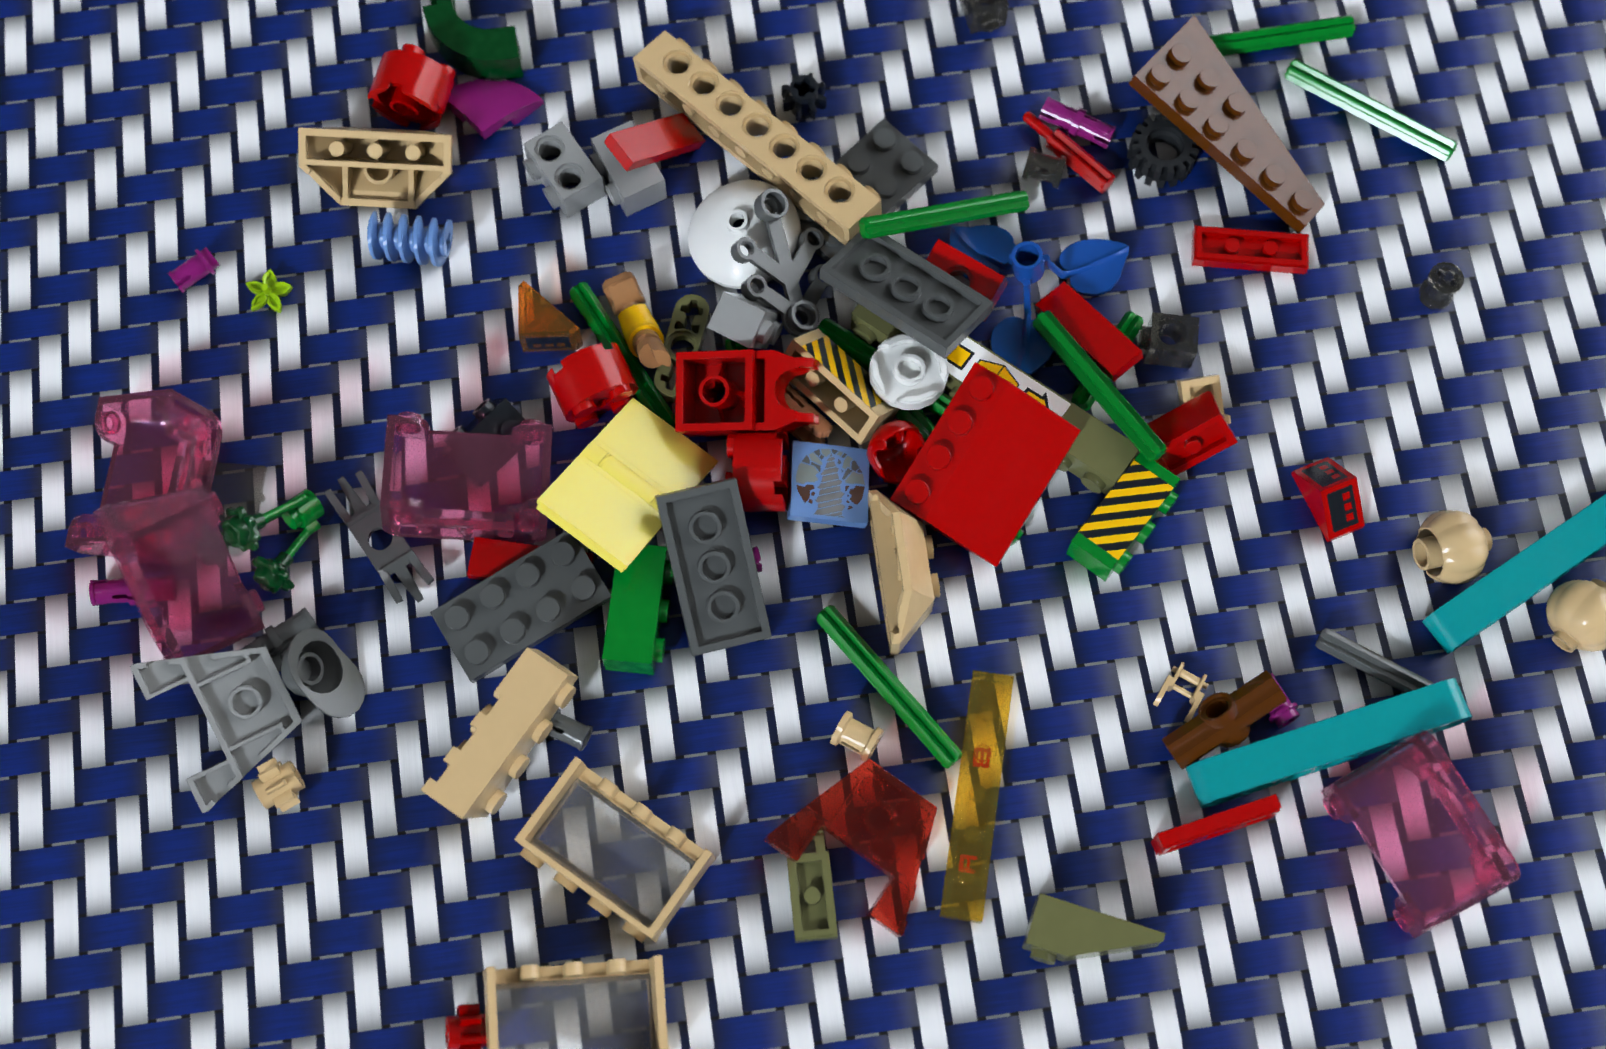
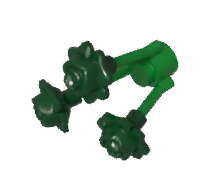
[194,489,324,594]

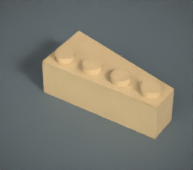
[421,647,578,819]

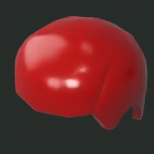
[867,420,925,485]

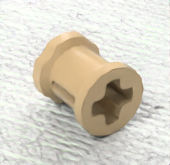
[830,711,884,763]

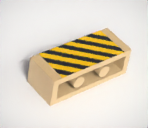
[784,329,899,445]

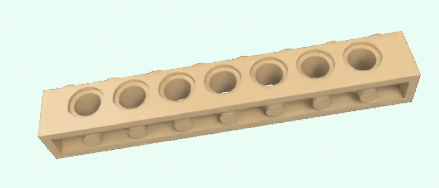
[633,30,882,245]

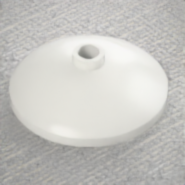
[688,180,801,289]

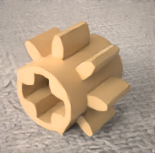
[252,757,305,813]

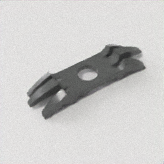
[324,470,434,604]

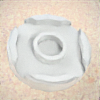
[869,334,949,410]

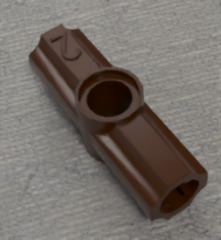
[1162,670,1287,770]

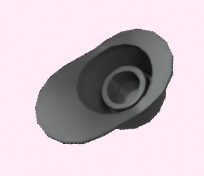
[280,628,365,718]

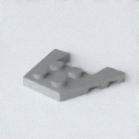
[130,646,302,814]

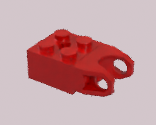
[675,349,819,437]

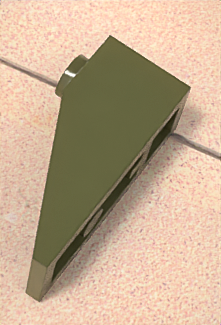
[1022,893,1165,965]

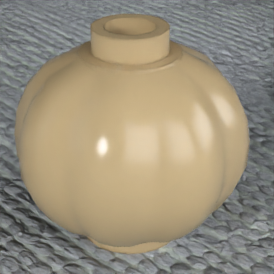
[1412,510,1493,585]
[1546,579,1606,653]

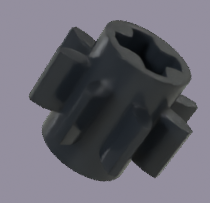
[782,73,827,121]

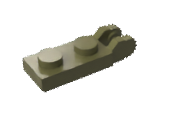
[786,820,838,943]

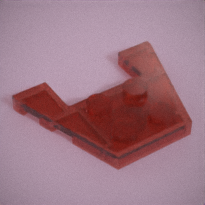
[764,758,937,937]

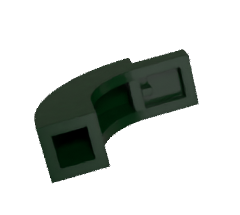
[422,0,524,80]

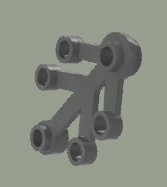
[731,188,829,337]

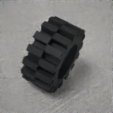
[1127,114,1199,188]

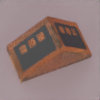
[518,281,583,352]

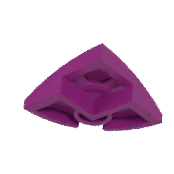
[447,79,544,140]

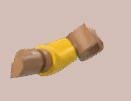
[602,272,672,368]

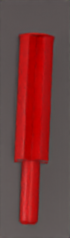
[1022,111,1116,194]

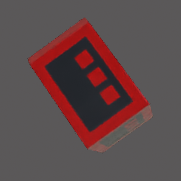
[1291,457,1365,543]

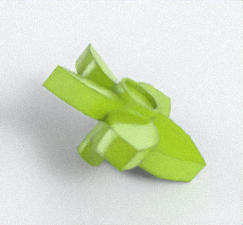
[246,268,293,313]

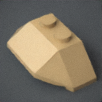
[298,127,452,209]
[868,490,940,656]

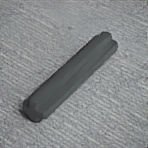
[1315,628,1433,693]

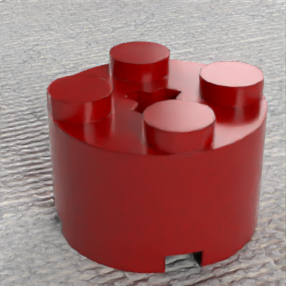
[368,44,456,130]
[546,342,638,429]
[725,431,789,512]

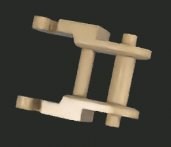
[1153,662,1209,723]

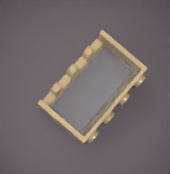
[514,756,716,943]
[483,955,668,1049]

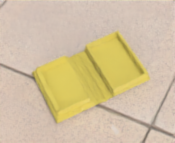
[536,398,718,573]

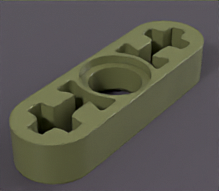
[654,294,710,403]

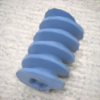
[367,211,453,267]

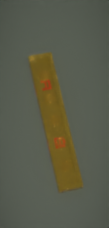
[939,670,1014,924]

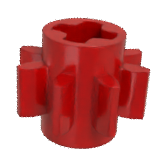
[445,1003,487,1049]

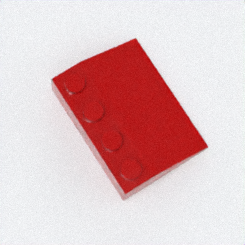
[890,362,1081,568]

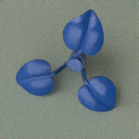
[950,225,1129,375]

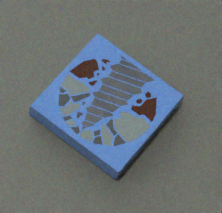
[787,440,869,528]

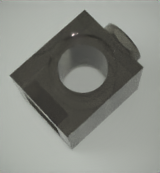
[959,0,1009,34]
[1138,312,1200,369]

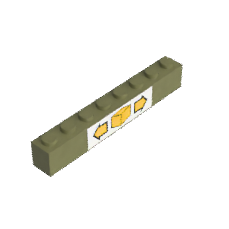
[851,304,1139,495]

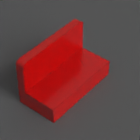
[1148,391,1238,475]

